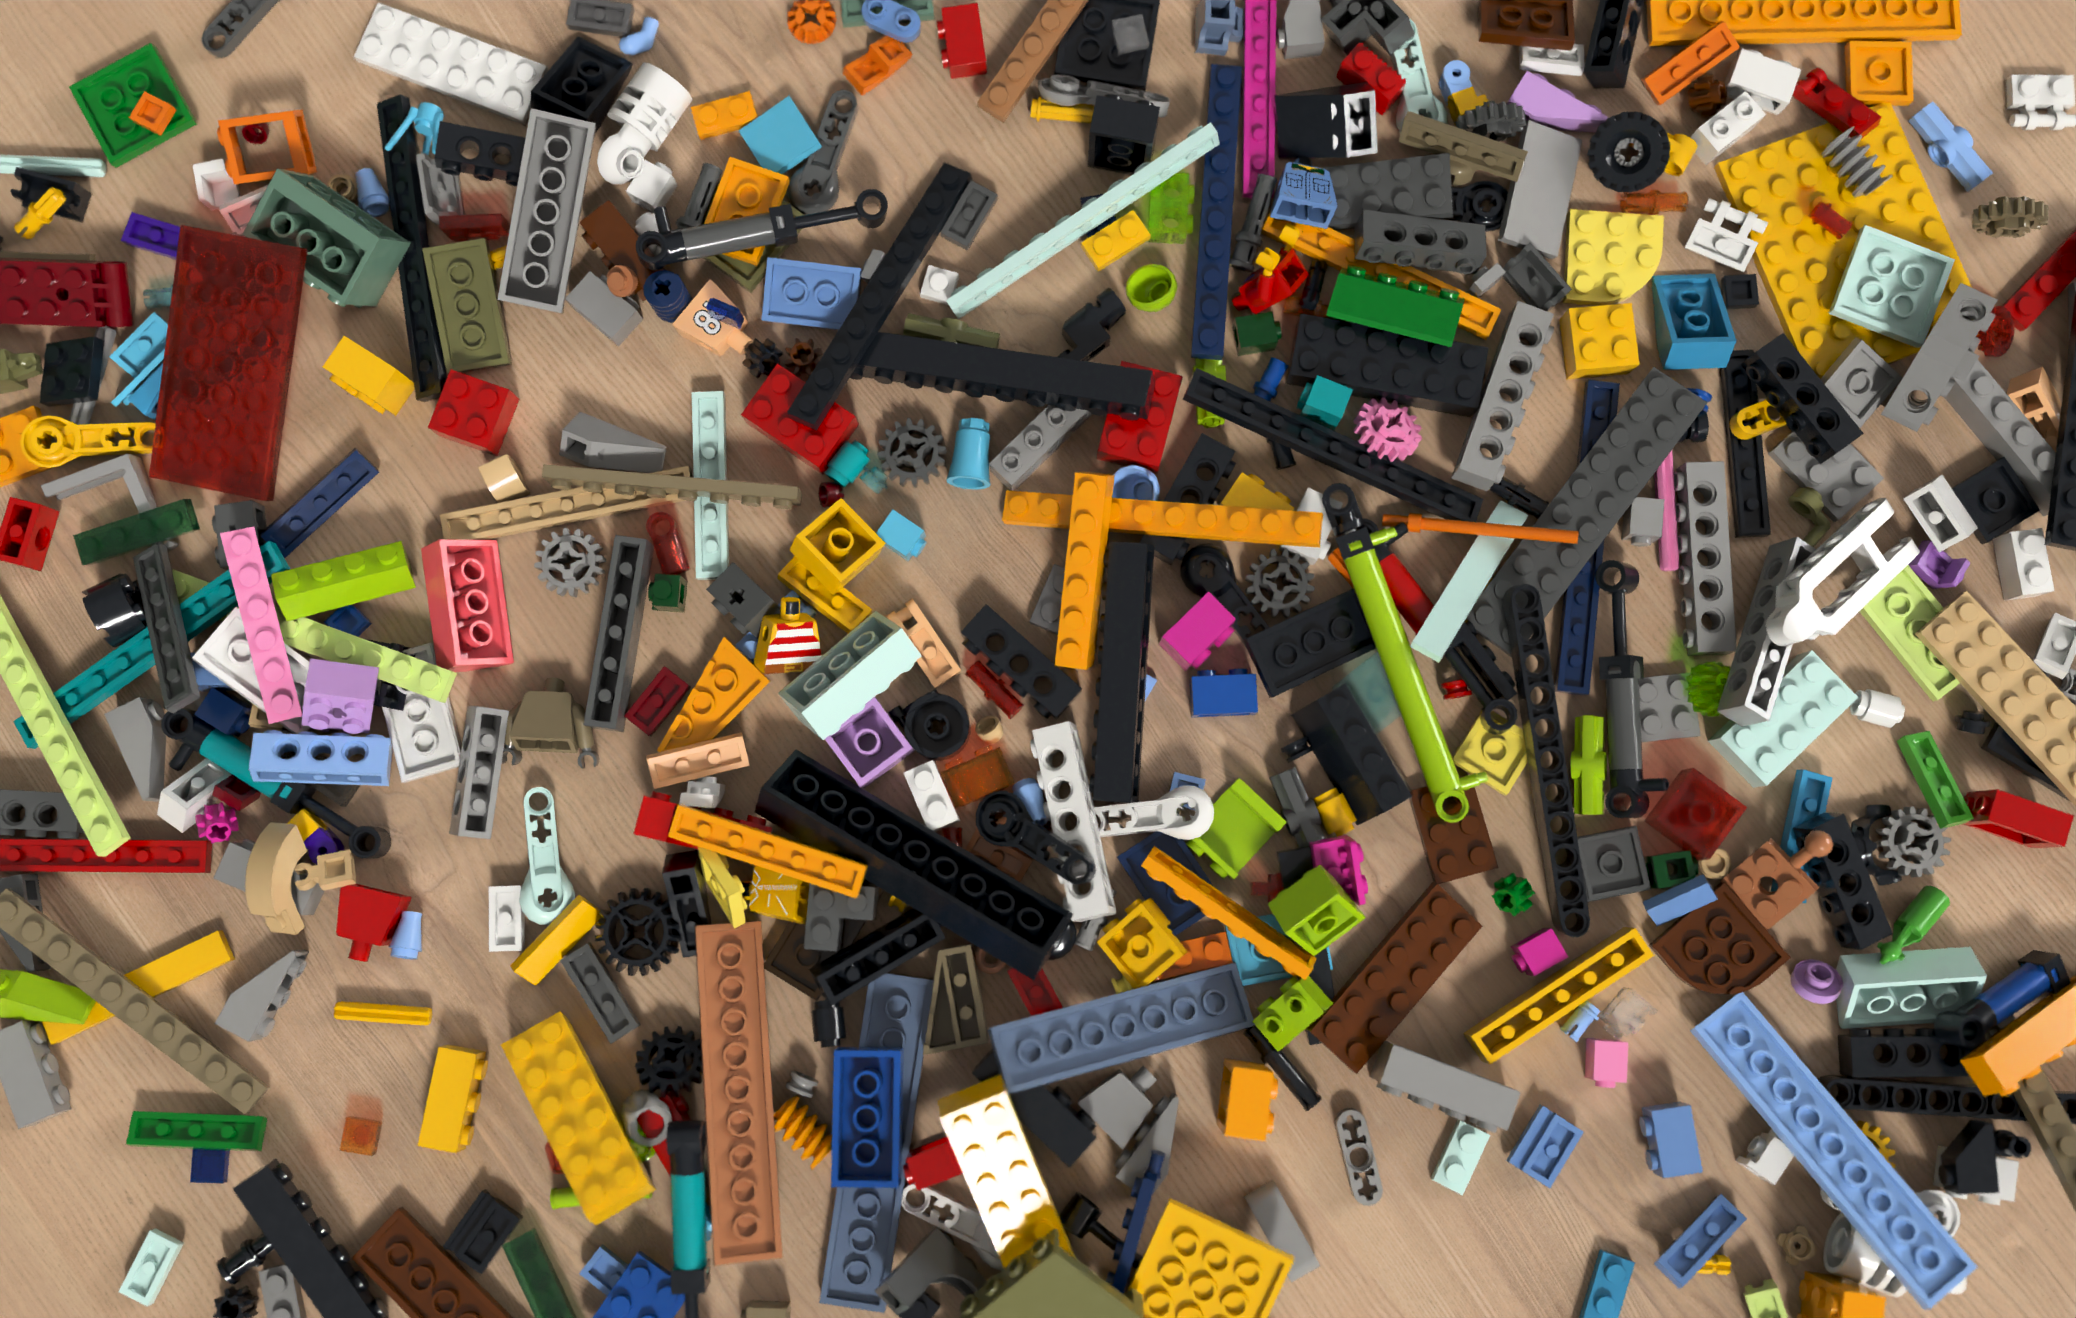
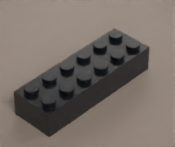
[1286,313,1489,418]

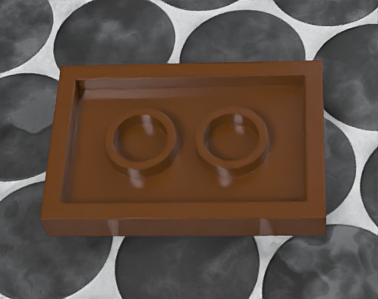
[1478,0,1575,51]
[1409,775,1499,884]

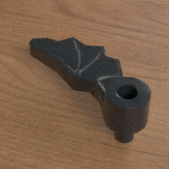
[889,689,939,727]

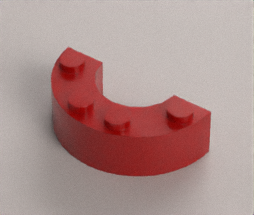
[633,791,773,860]

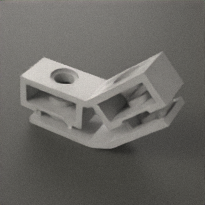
[1881,283,1998,432]

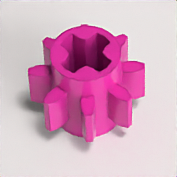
[195,802,239,844]

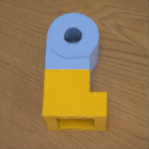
[1439,60,1488,126]

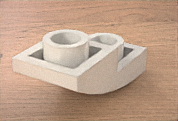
[680,776,725,808]

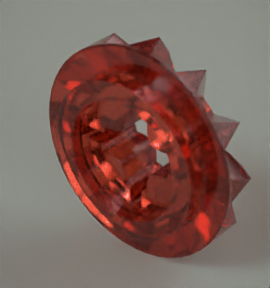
[1976,306,2015,357]

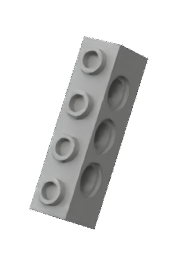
[989,405,1092,491]
[449,706,509,839]

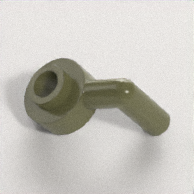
[1788,487,1831,547]

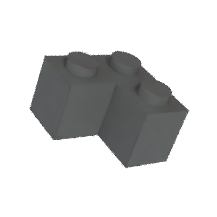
[1321,0,1414,55]
[804,883,879,951]

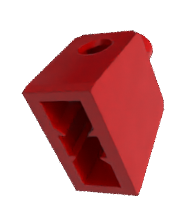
[336,883,412,962]

